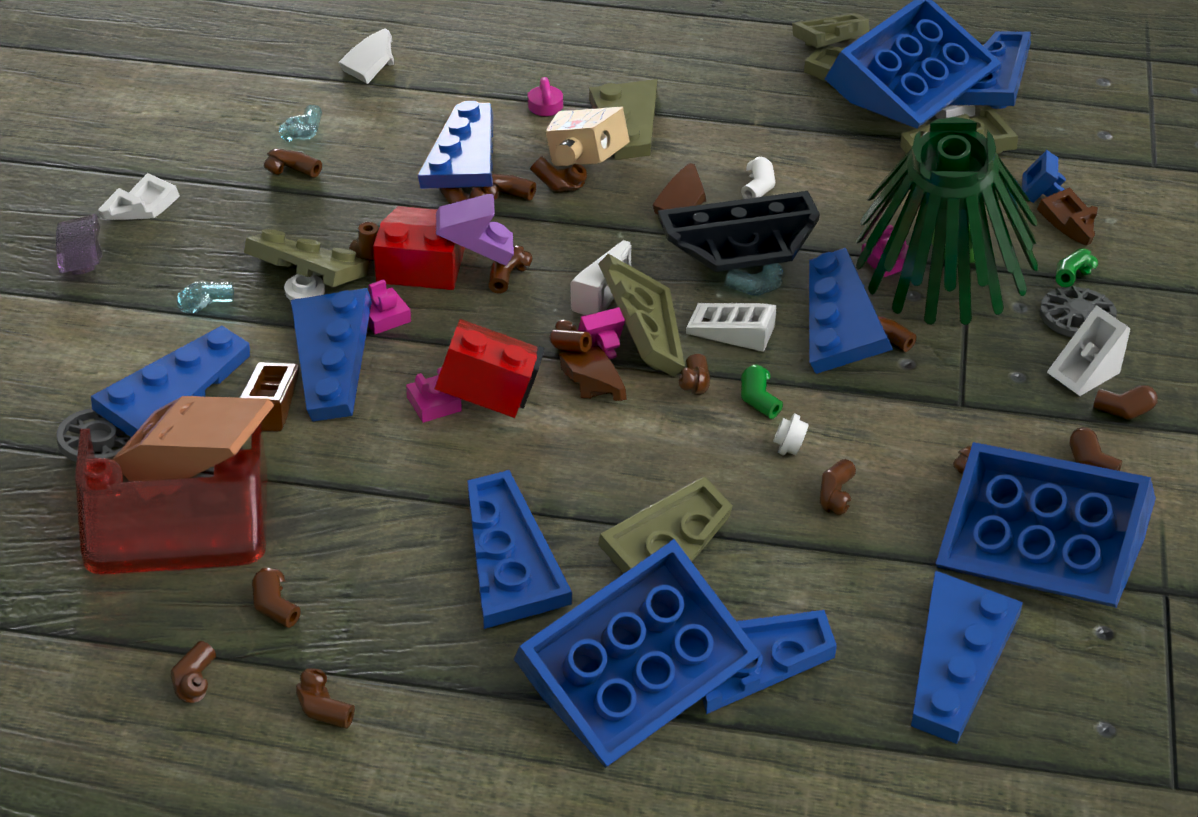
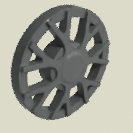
[1040,286,1117,337]
[57,408,131,466]

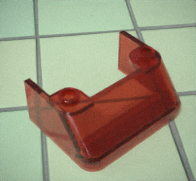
[75,423,267,574]

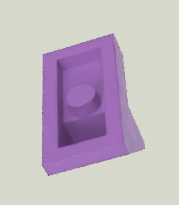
[436,194,514,266]

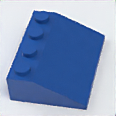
[825,0,1001,129]
[936,442,1156,608]
[514,539,761,768]

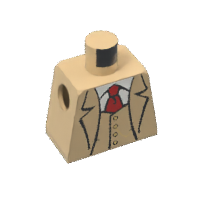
[546,107,630,166]

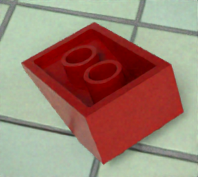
[373,206,465,290]
[434,319,537,418]

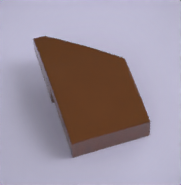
[653,163,707,214]
[1037,187,1098,246]
[559,345,627,401]

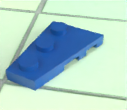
[702,610,837,714]

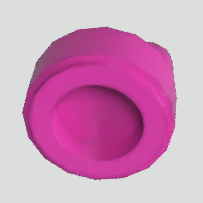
[528,77,563,116]

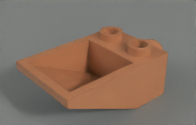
[112,396,274,500]

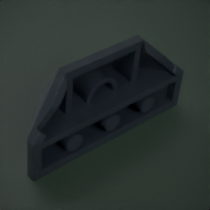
[658,191,820,272]

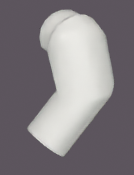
[741,156,776,199]

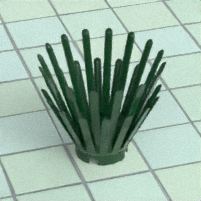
[856,117,1038,325]

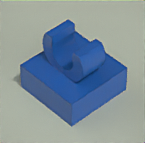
[1022,150,1066,203]

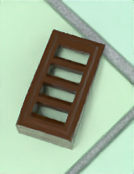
[241,362,299,431]

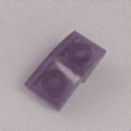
[56,214,102,275]

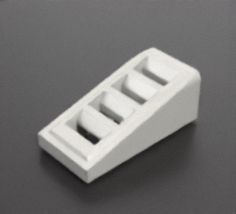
[570,240,631,315]
[686,303,777,352]

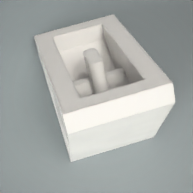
[1047,305,1130,396]

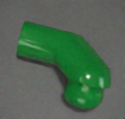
[1056,248,1098,287]
[741,364,783,419]

